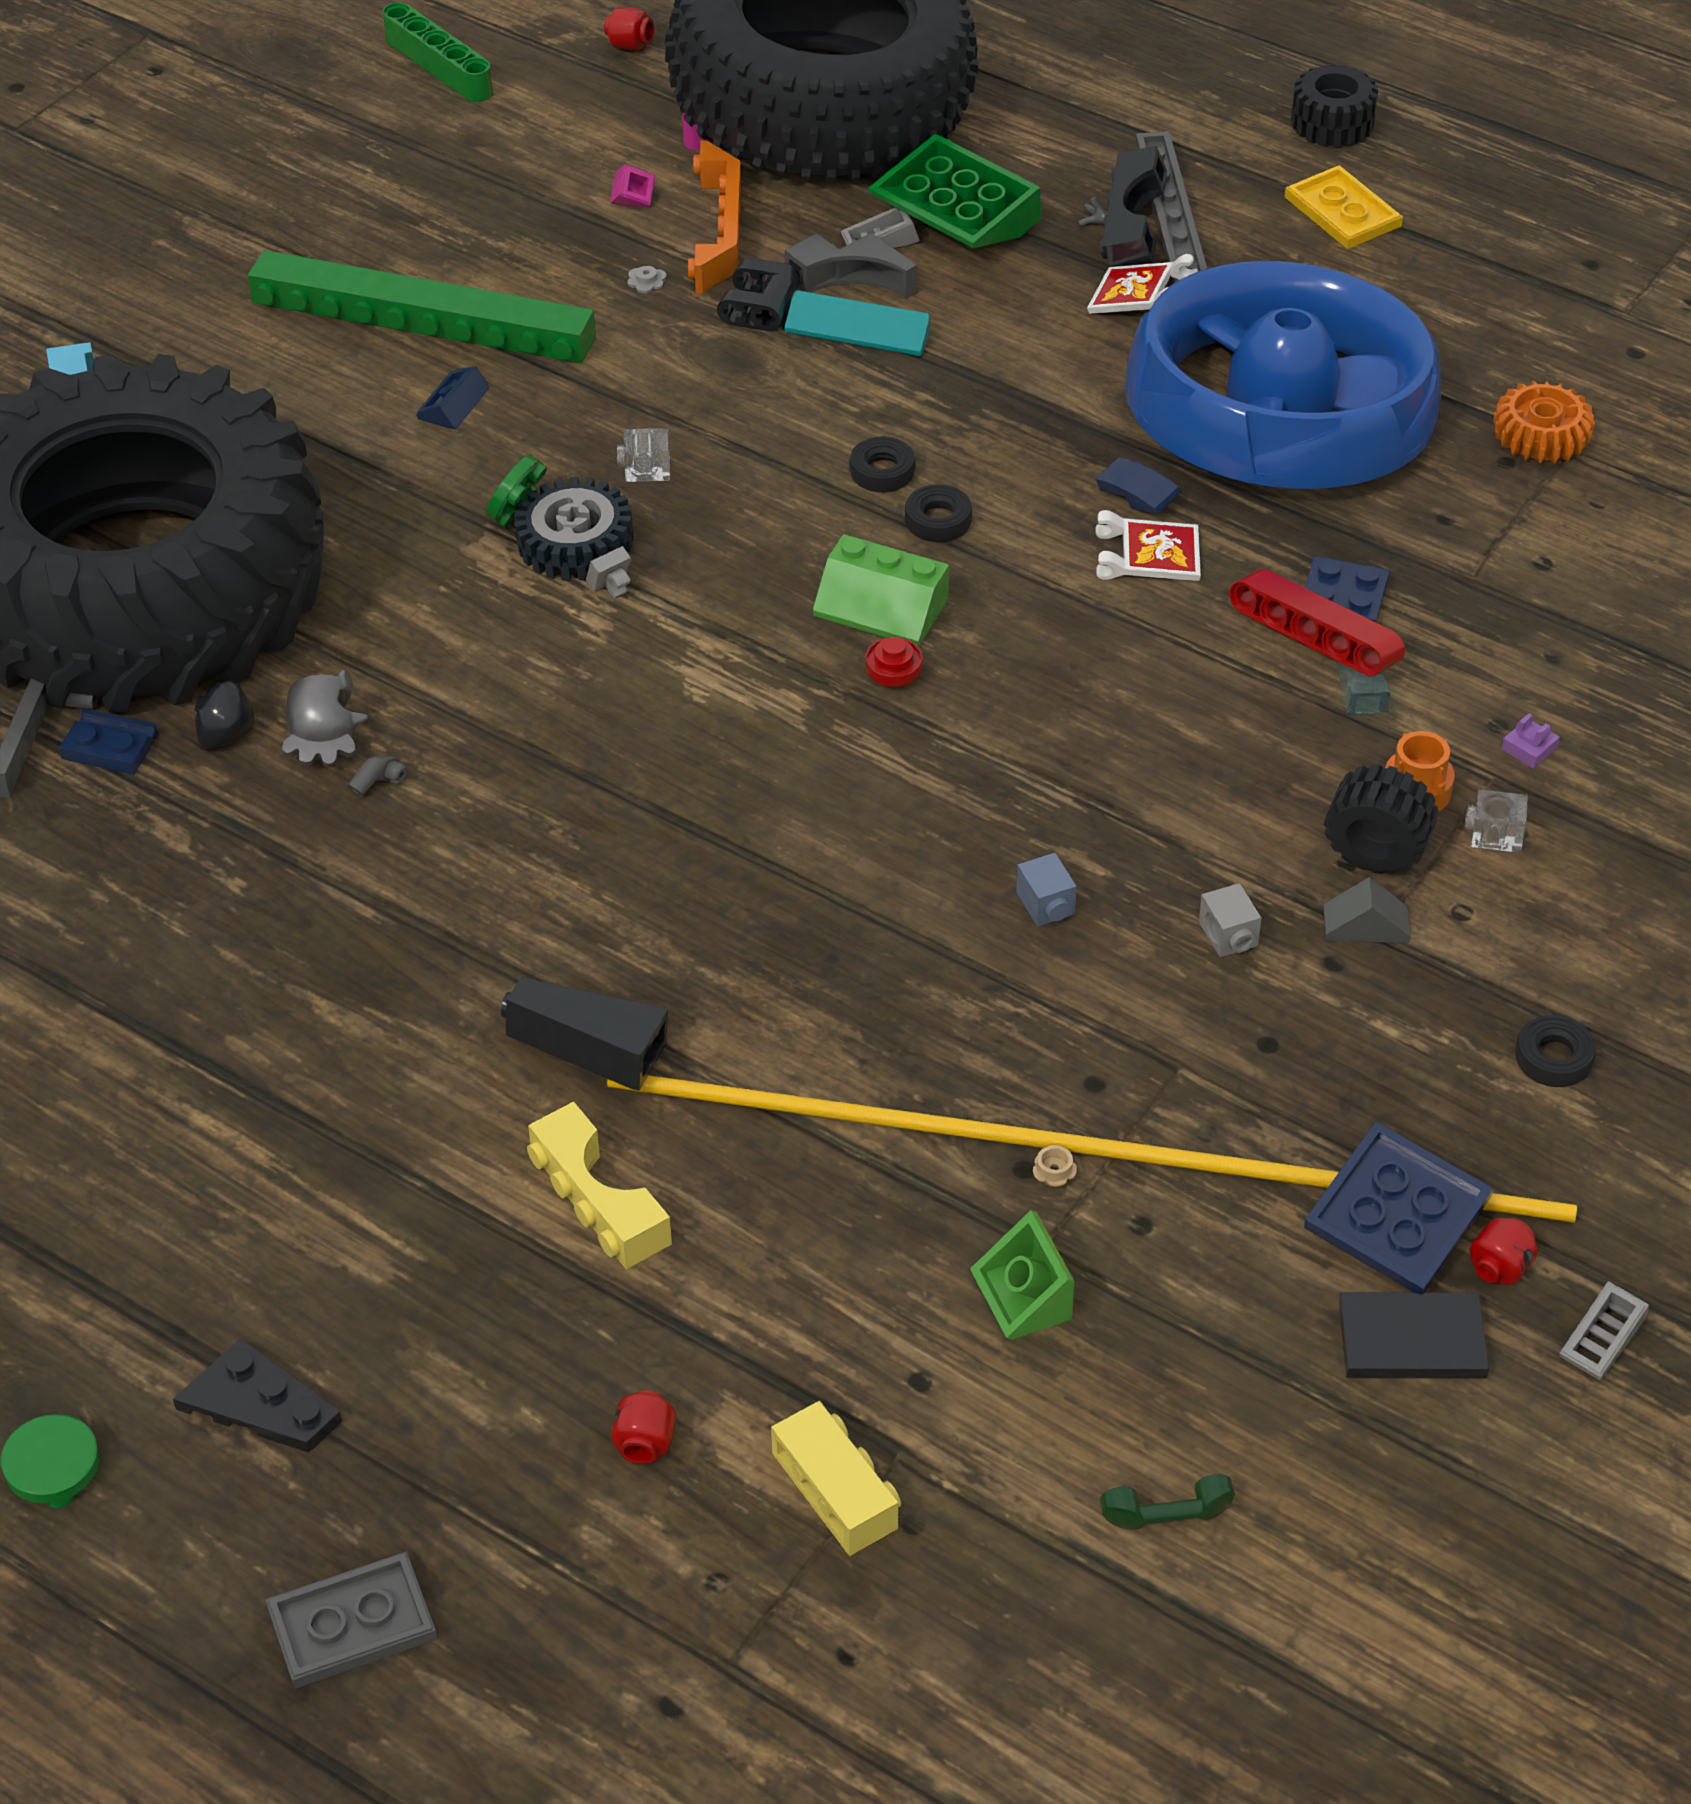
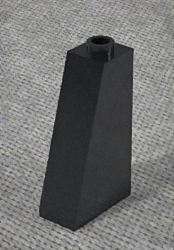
[501,977,668,1091]

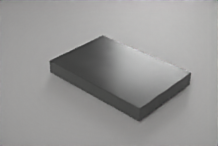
[265,1551,437,1689]

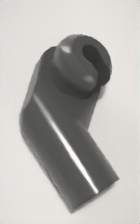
[347,756,407,797]

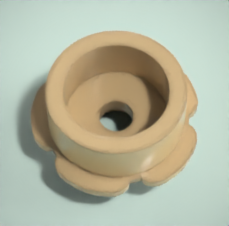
[1033,1145,1077,1187]

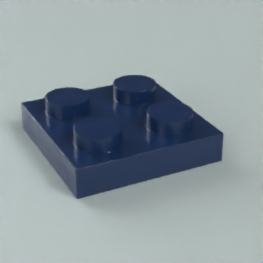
[1305,556,1390,623]

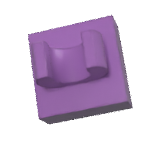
[1502,713,1560,769]

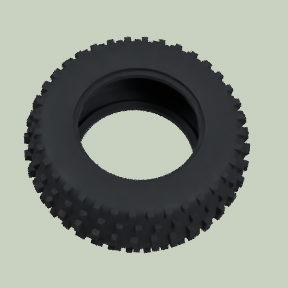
[665,0,979,181]

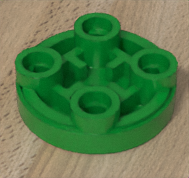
[486,454,548,528]
[1,1414,101,1508]

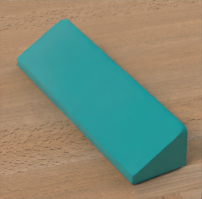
[784,290,931,356]

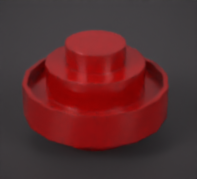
[865,637,923,687]

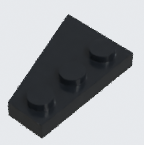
[173,1339,342,1453]

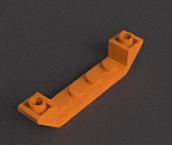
[688,140,741,294]

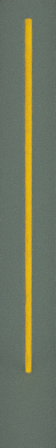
[607,1075,1577,1223]

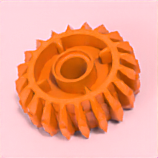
[1493,380,1595,464]

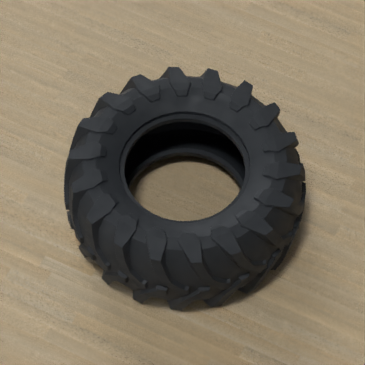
[0,354,324,713]

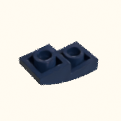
[1096,457,1181,514]

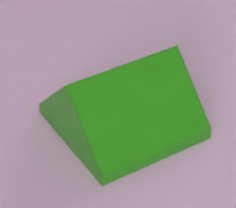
[970,1210,1074,1340]

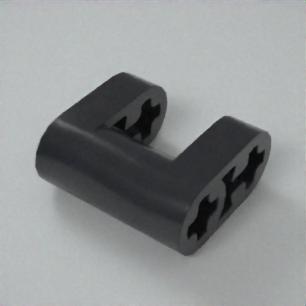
[717,258,801,331]

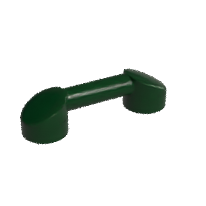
[1100,1474,1235,1530]

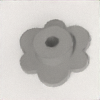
[628,266,667,294]

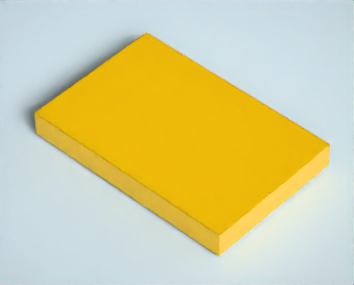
[1285,165,1403,250]

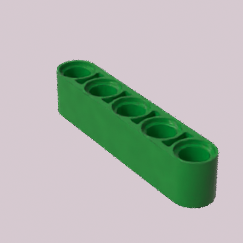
[383,2,493,102]

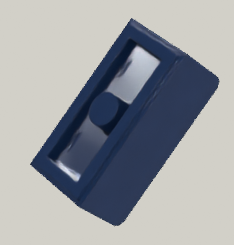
[416,366,489,429]

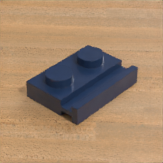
[59,709,158,775]

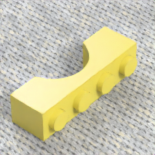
[527,1101,672,1270]

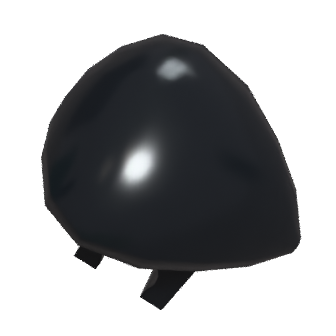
[194,679,255,751]

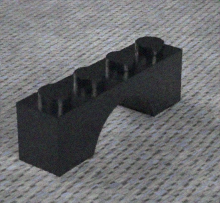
[1099,145,1167,267]

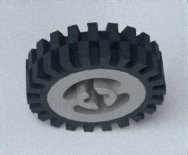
[514,477,634,580]

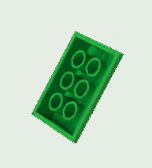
[868,133,1042,249]

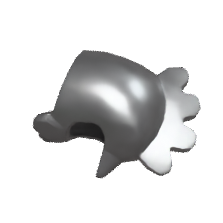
[282,670,368,767]

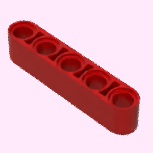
[1229,569,1405,677]

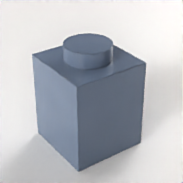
[1016,853,1077,927]

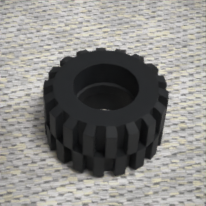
[1291,65,1378,147]
[1324,764,1438,874]

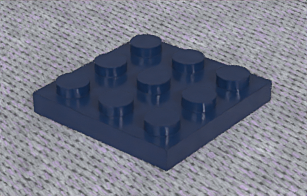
[1304,1122,1493,1292]

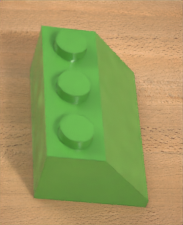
[813,534,949,647]

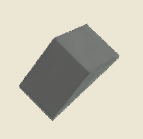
[1323,877,1410,943]

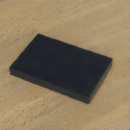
[1339,1292,1489,1378]

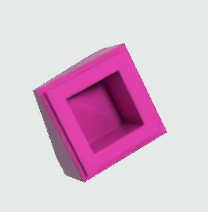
[610,164,655,207]

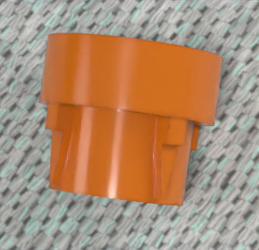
[1385,731,1455,812]

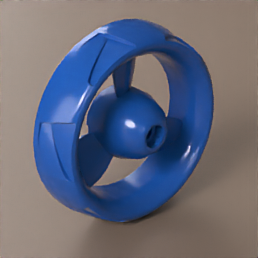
[1125,261,1441,489]

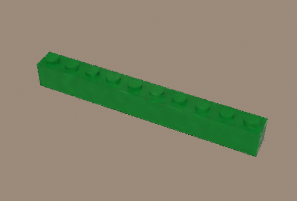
[248,250,596,364]

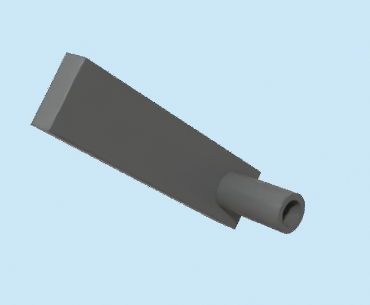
[0,679,99,798]

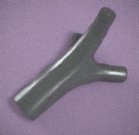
[1078,197,1108,227]

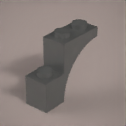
[785,233,917,299]

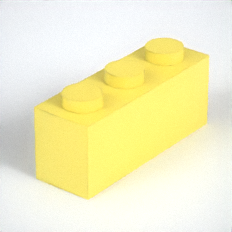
[771,1401,901,1556]

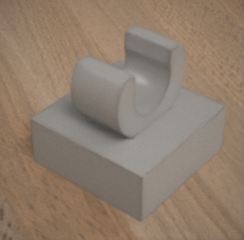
[586,546,631,599]

